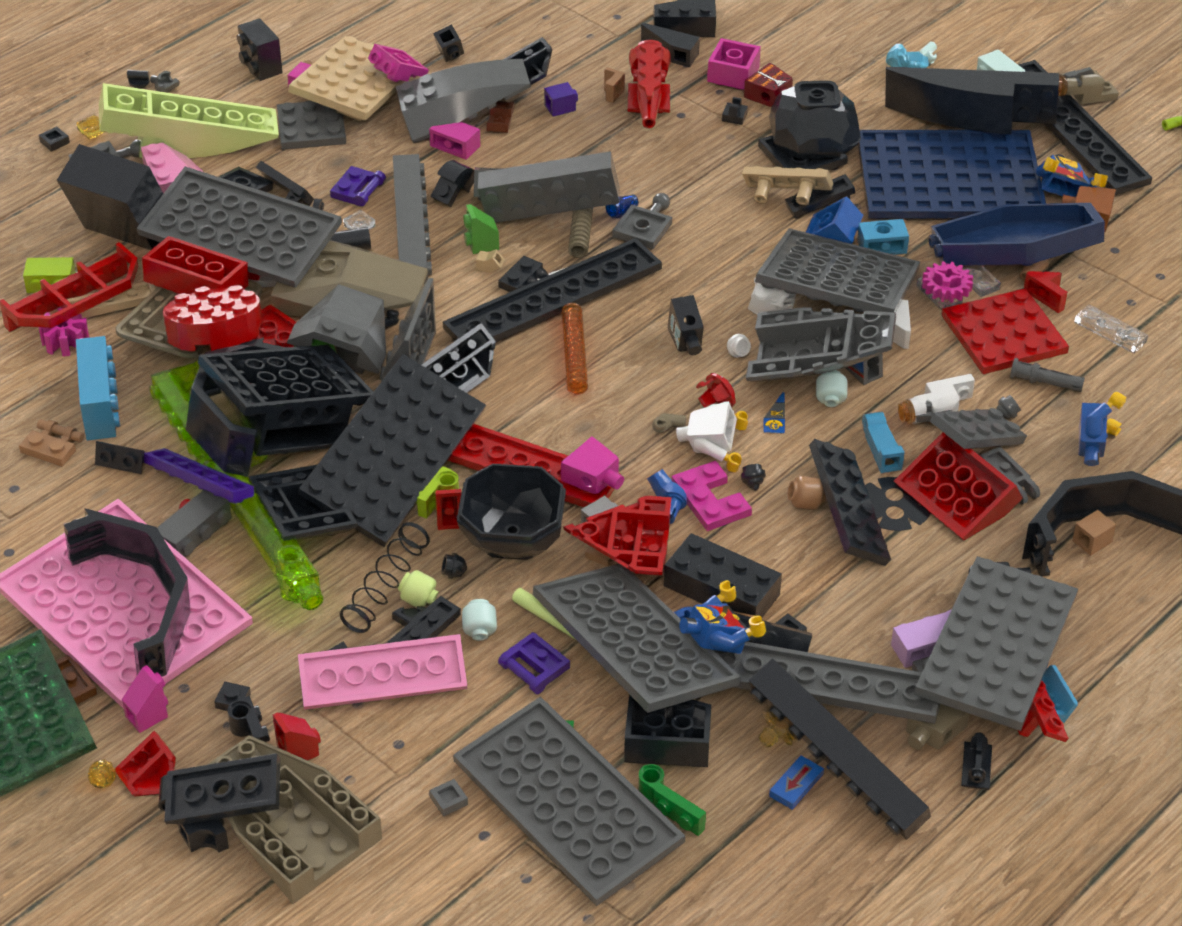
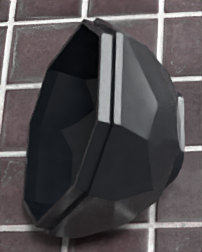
[769,80,861,159]
[457,463,566,560]

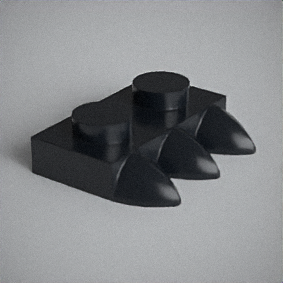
[498,256,549,292]

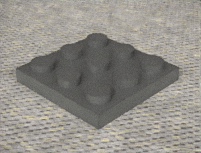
[277,101,346,150]

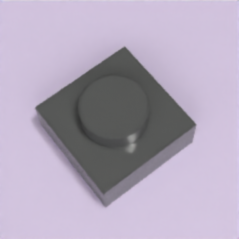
[429,779,468,817]

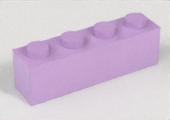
[891,610,951,668]

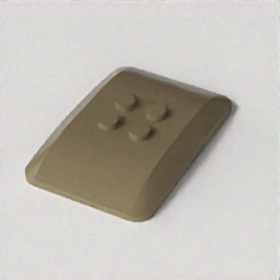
[116,280,262,358]

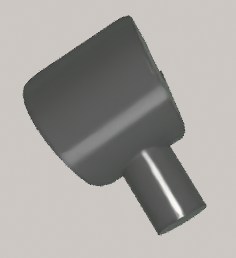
[150,71,180,93]

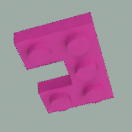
[672,460,752,531]

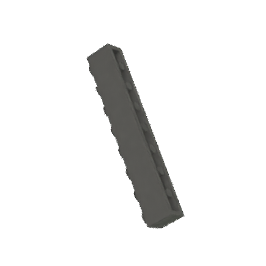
[393,154,432,285]

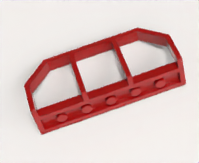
[0,242,139,332]

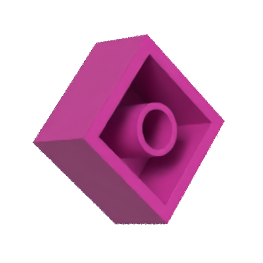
[707,38,761,90]

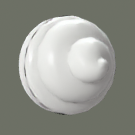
[727,334,751,358]

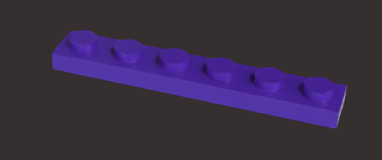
[144,448,254,503]

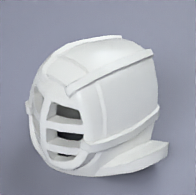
[748,278,796,315]

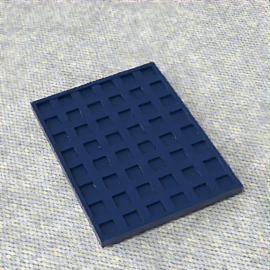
[858,130,1046,219]

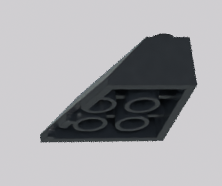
[653,0,716,37]
[624,694,711,767]

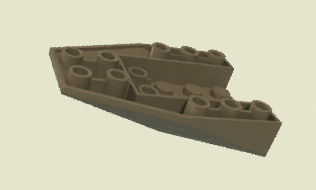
[271,240,428,317]
[207,735,382,904]

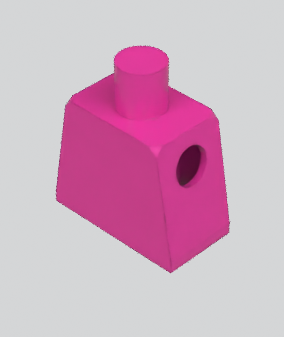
[561,436,624,494]

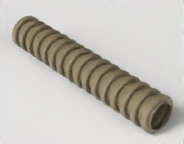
[568,208,593,258]

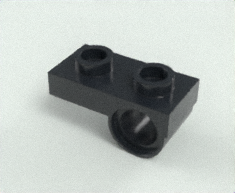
[227,696,270,742]

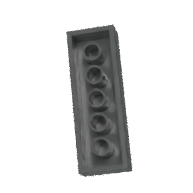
[478,151,620,223]

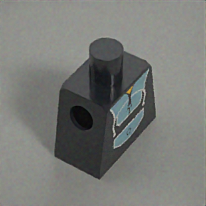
[667,295,704,355]

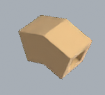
[476,249,505,273]

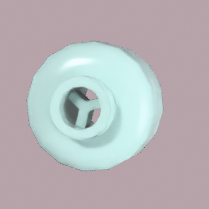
[816,370,848,407]
[462,599,497,641]

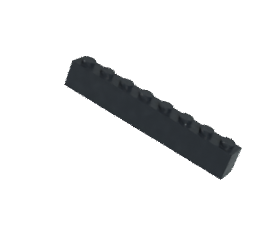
[749,658,931,840]

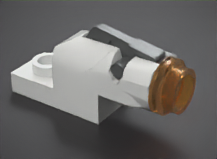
[898,374,975,424]

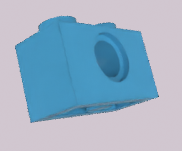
[857,219,909,255]

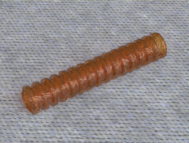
[562,303,588,395]

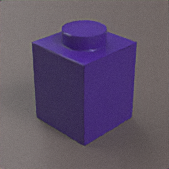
[544,82,578,117]

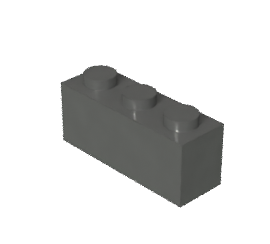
[157,490,232,557]

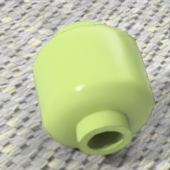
[398,570,439,608]

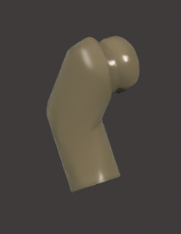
[652,413,686,433]

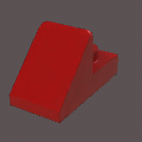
[1024,271,1068,313]

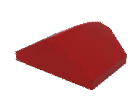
[114,731,176,796]

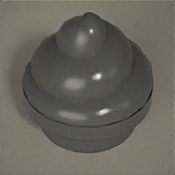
[996,395,1021,419]

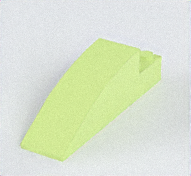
[99,83,279,158]

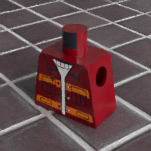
[744,63,793,107]

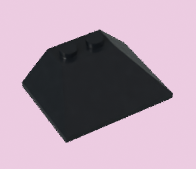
[248,464,358,541]

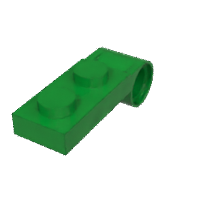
[638,764,706,836]

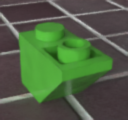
[463,204,499,254]

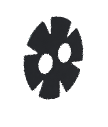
[865,477,931,531]

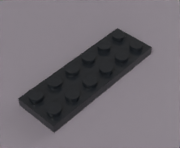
[809,438,891,566]

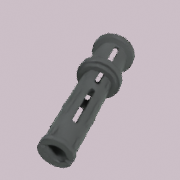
[1010,358,1085,392]

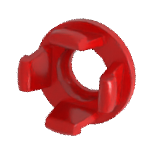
[696,373,736,408]

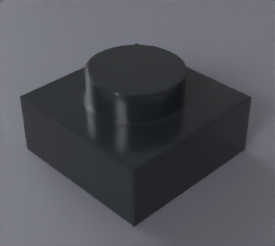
[214,681,251,711]

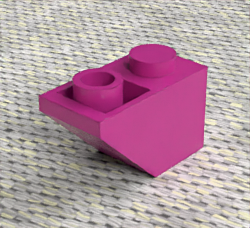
[122,665,168,733]

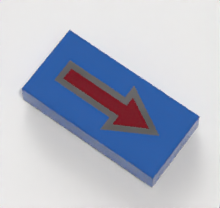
[769,755,824,810]

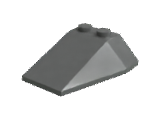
[287,284,386,374]

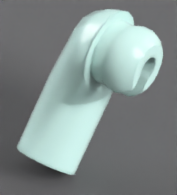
[920,42,937,64]

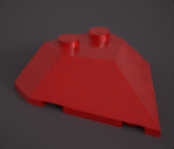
[563,496,671,576]

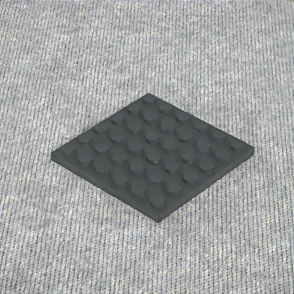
[755,228,920,313]

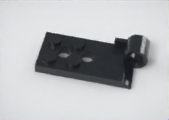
[158,753,281,825]

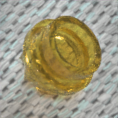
[88,759,116,788]

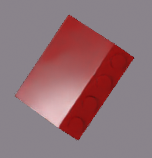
[894,432,1023,541]

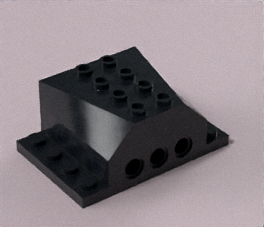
[198,344,373,456]

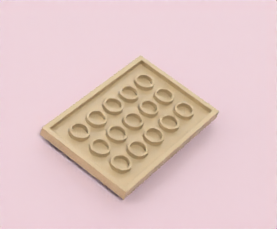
[288,36,411,121]

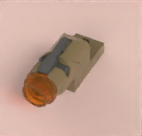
[1058,67,1119,104]

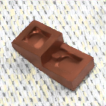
[487,101,514,133]

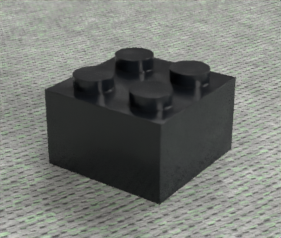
[237,18,283,81]

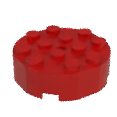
[162,285,263,351]

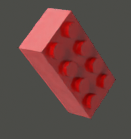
[142,236,248,294]

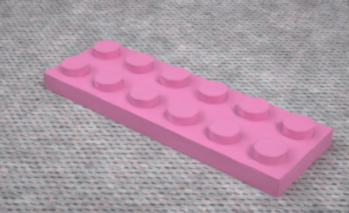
[298,634,467,710]

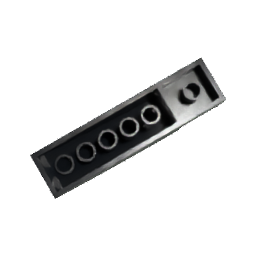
[885,67,1060,135]

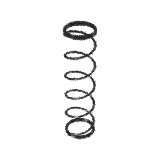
[340,522,430,633]

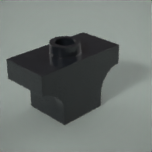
[178,818,229,853]

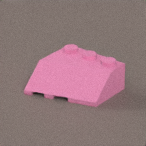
[141,143,203,194]

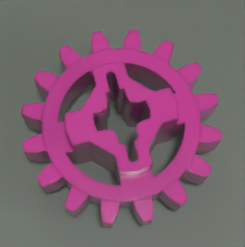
[922,261,973,303]

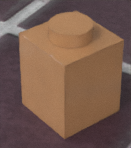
[1072,510,1116,556]

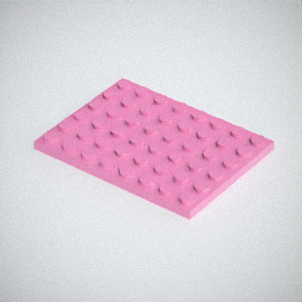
[0,499,253,709]

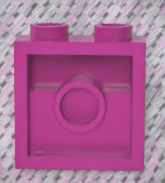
[368,44,429,82]

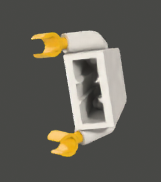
[676,401,748,472]

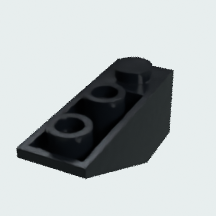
[641,22,700,67]

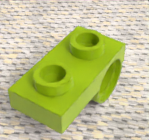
[416,466,459,519]

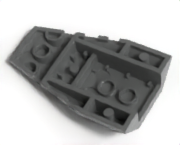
[396,59,531,144]
[746,307,896,382]

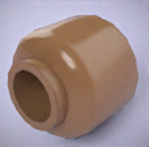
[787,475,826,510]

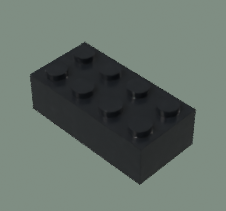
[664,533,782,618]

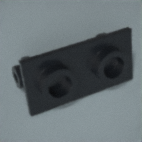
[95,441,145,474]
[961,732,992,790]

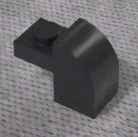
[430,160,474,207]

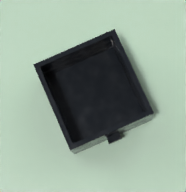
[57,144,163,250]

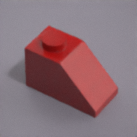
[435,489,462,530]
[272,712,321,761]

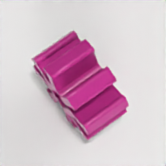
[38,308,90,357]

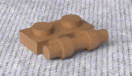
[19,419,84,467]

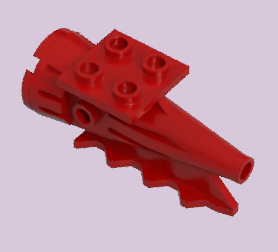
[627,40,671,129]

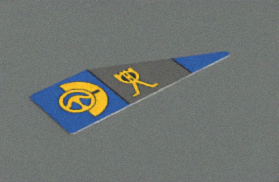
[764,392,785,433]

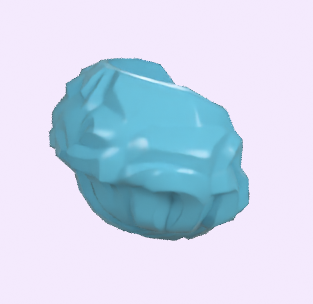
[886,44,929,68]

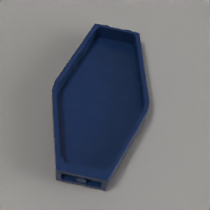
[928,203,1105,266]

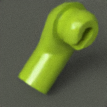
[1162,116,1182,131]

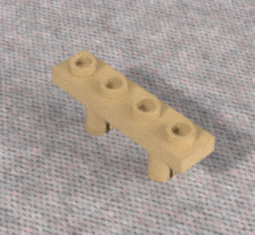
[742,166,833,205]

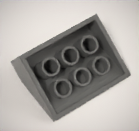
[380,278,436,381]

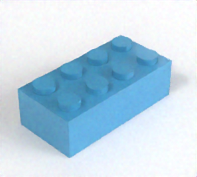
[76,336,120,441]

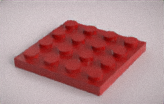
[941,288,1069,374]

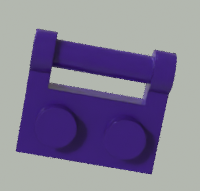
[330,166,386,207]
[498,632,570,694]

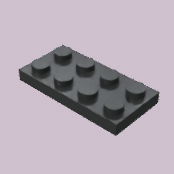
[930,408,1027,449]

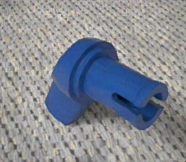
[647,469,687,524]

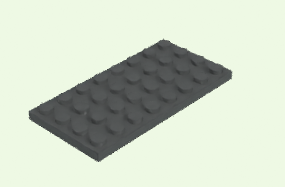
[136,166,342,288]
[914,556,1078,731]
[532,564,741,713]
[453,697,685,906]

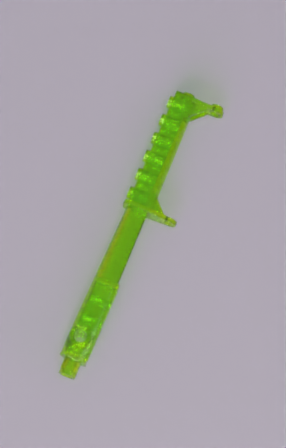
[149,361,323,610]

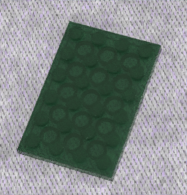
[0,629,97,797]

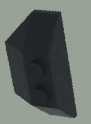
[503,37,553,85]
[421,323,496,393]

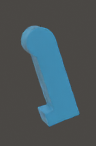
[862,412,905,473]

